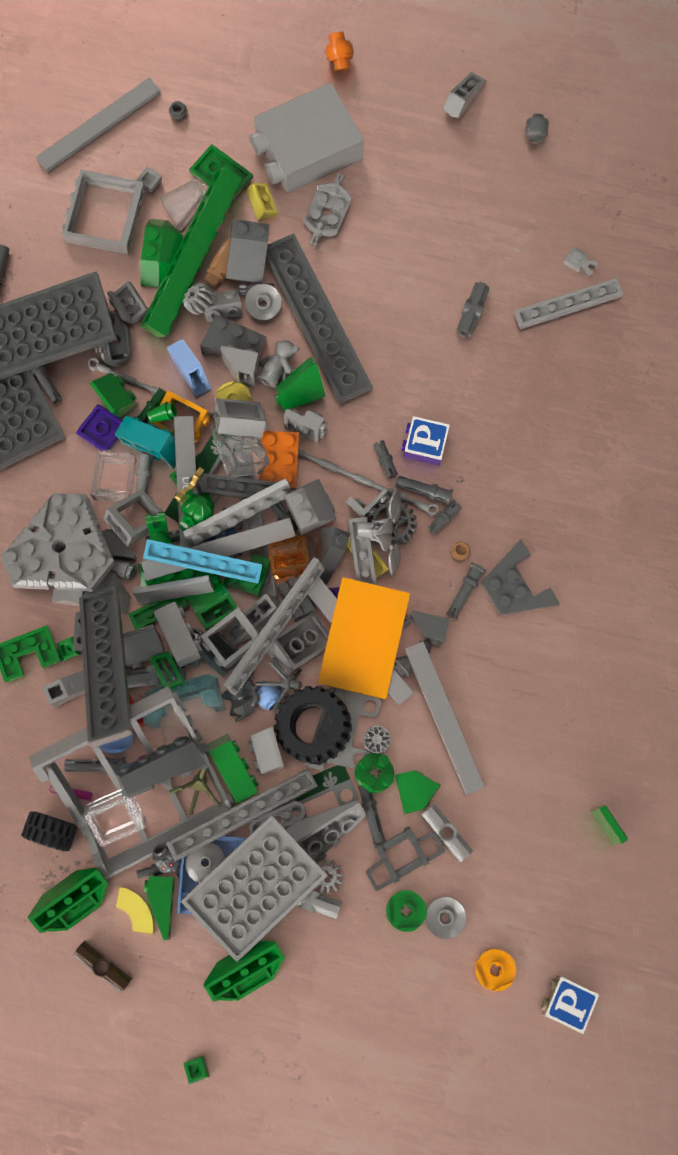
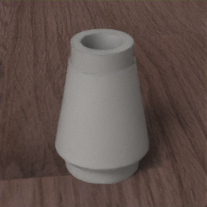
[111,559,137,580]

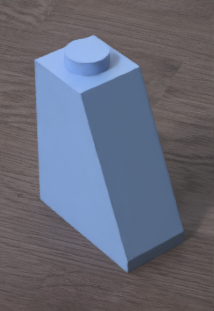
[167,339,212,398]

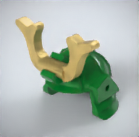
[175,467,214,531]

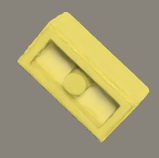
[247,183,279,221]

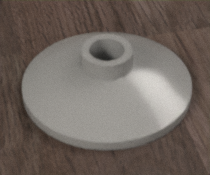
[245,284,282,320]
[185,843,225,883]
[425,897,466,939]

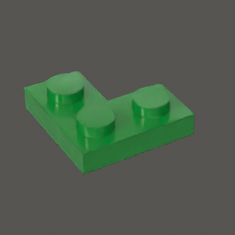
[223,554,272,596]

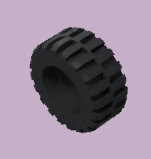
[274,686,352,764]

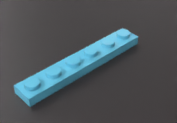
[143,539,262,584]

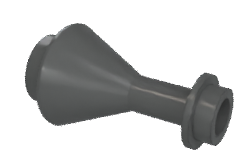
[393,640,432,678]

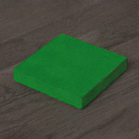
[591,805,628,845]

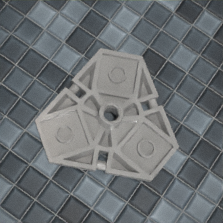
[1,493,116,592]

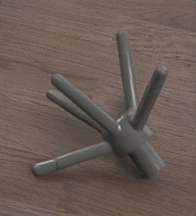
[255,658,303,711]

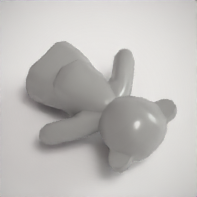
[257,340,300,388]

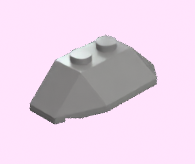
[51,572,131,615]

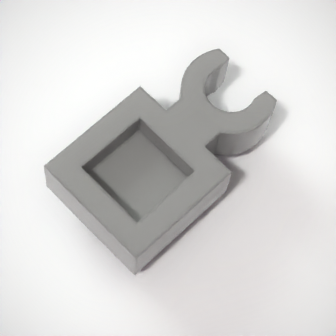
[563,247,598,276]

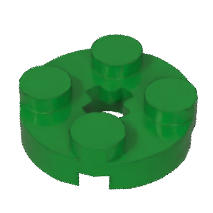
[355,753,395,793]
[386,890,427,932]

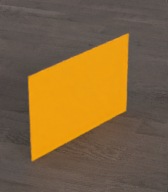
[318,577,410,699]

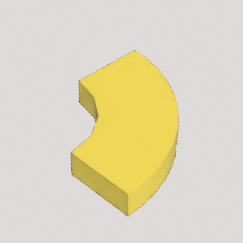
[116,887,154,934]

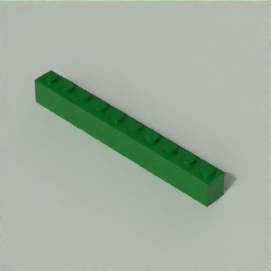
[140,166,242,338]

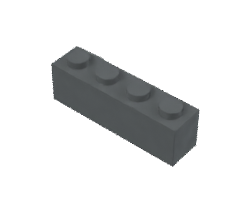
[114,736,208,798]

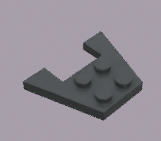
[481,539,560,616]

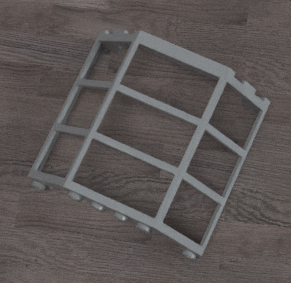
[29,686,235,879]

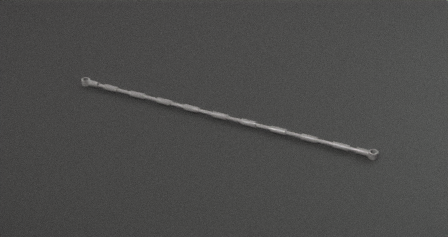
[88,358,439,517]

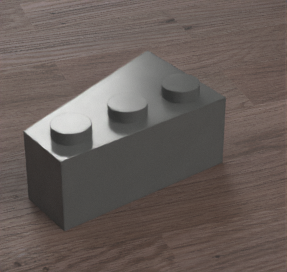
[200,314,267,360]

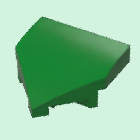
[395,770,441,814]

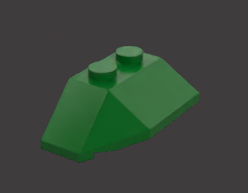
[141,219,183,288]
[28,868,108,933]
[203,941,285,1002]

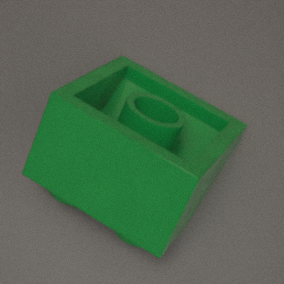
[89,373,138,418]

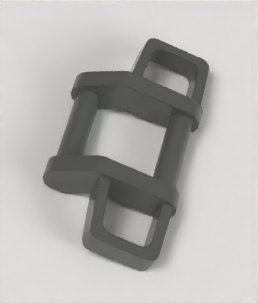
[366,826,445,891]

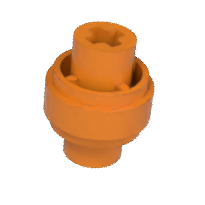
[325,31,354,72]

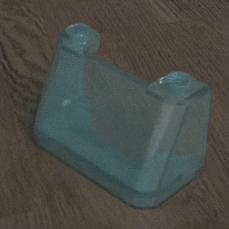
[143,674,226,730]

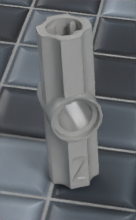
[422,804,473,862]
[298,890,342,919]

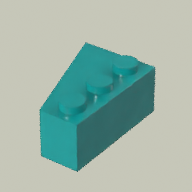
[115,416,176,469]

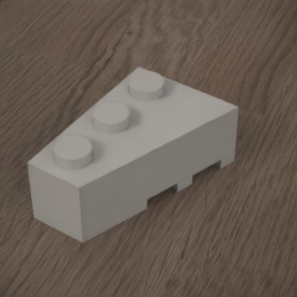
[153,602,202,668]

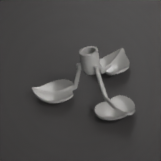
[358,488,402,576]

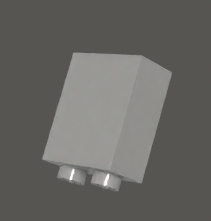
[249,83,364,194]

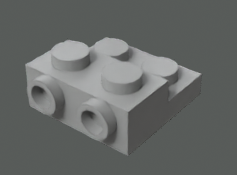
[284,409,328,443]

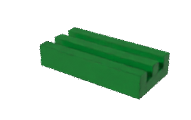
[150,651,184,690]

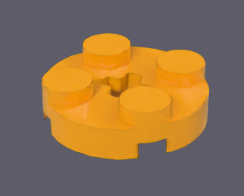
[475,949,516,992]

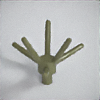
[169,769,221,815]

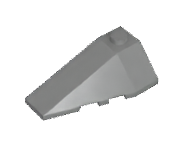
[286,800,366,863]

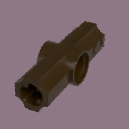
[73,940,133,993]

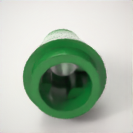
[147,401,177,423]

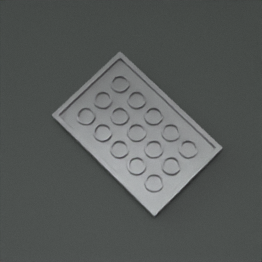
[181,815,328,962]

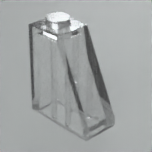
[161,177,208,233]

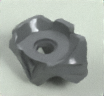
[94,311,131,367]

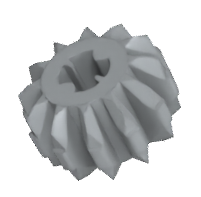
[183,282,214,315]
[314,859,344,894]

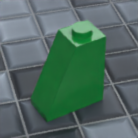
[274,357,326,411]

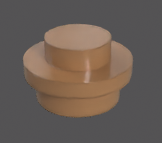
[451,542,470,561]

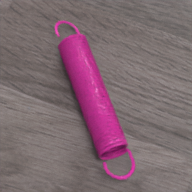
[49,785,100,802]

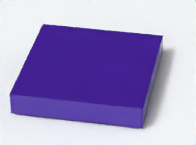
[75,404,123,455]

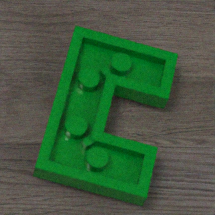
[0,625,62,683]

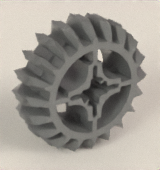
[367,499,418,549]

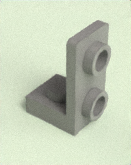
[346,488,390,518]

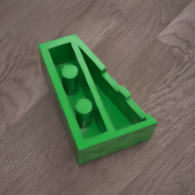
[207,733,259,804]

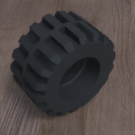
[21,811,78,852]

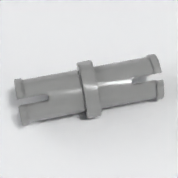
[136,454,151,493]

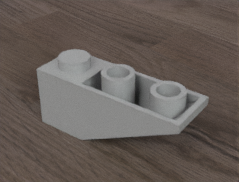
[42,670,85,708]

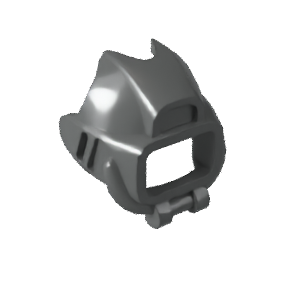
[223,679,258,722]

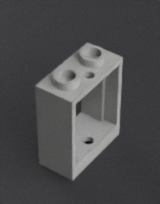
[213,398,268,438]
[103,489,166,547]
[201,607,259,669]

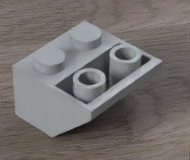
[221,345,260,387]

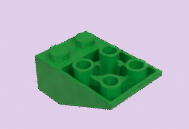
[186,578,238,632]

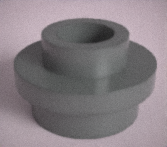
[169,101,187,119]

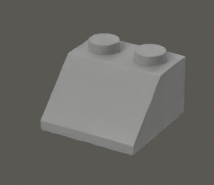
[285,485,336,535]
[248,727,285,776]

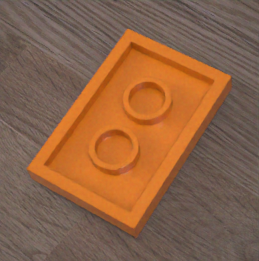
[259,431,299,489]

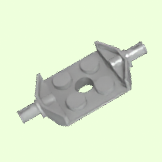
[304,174,351,246]

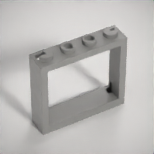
[62,170,146,255]

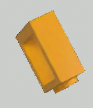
[152,390,211,444]

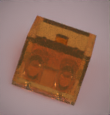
[269,535,311,579]

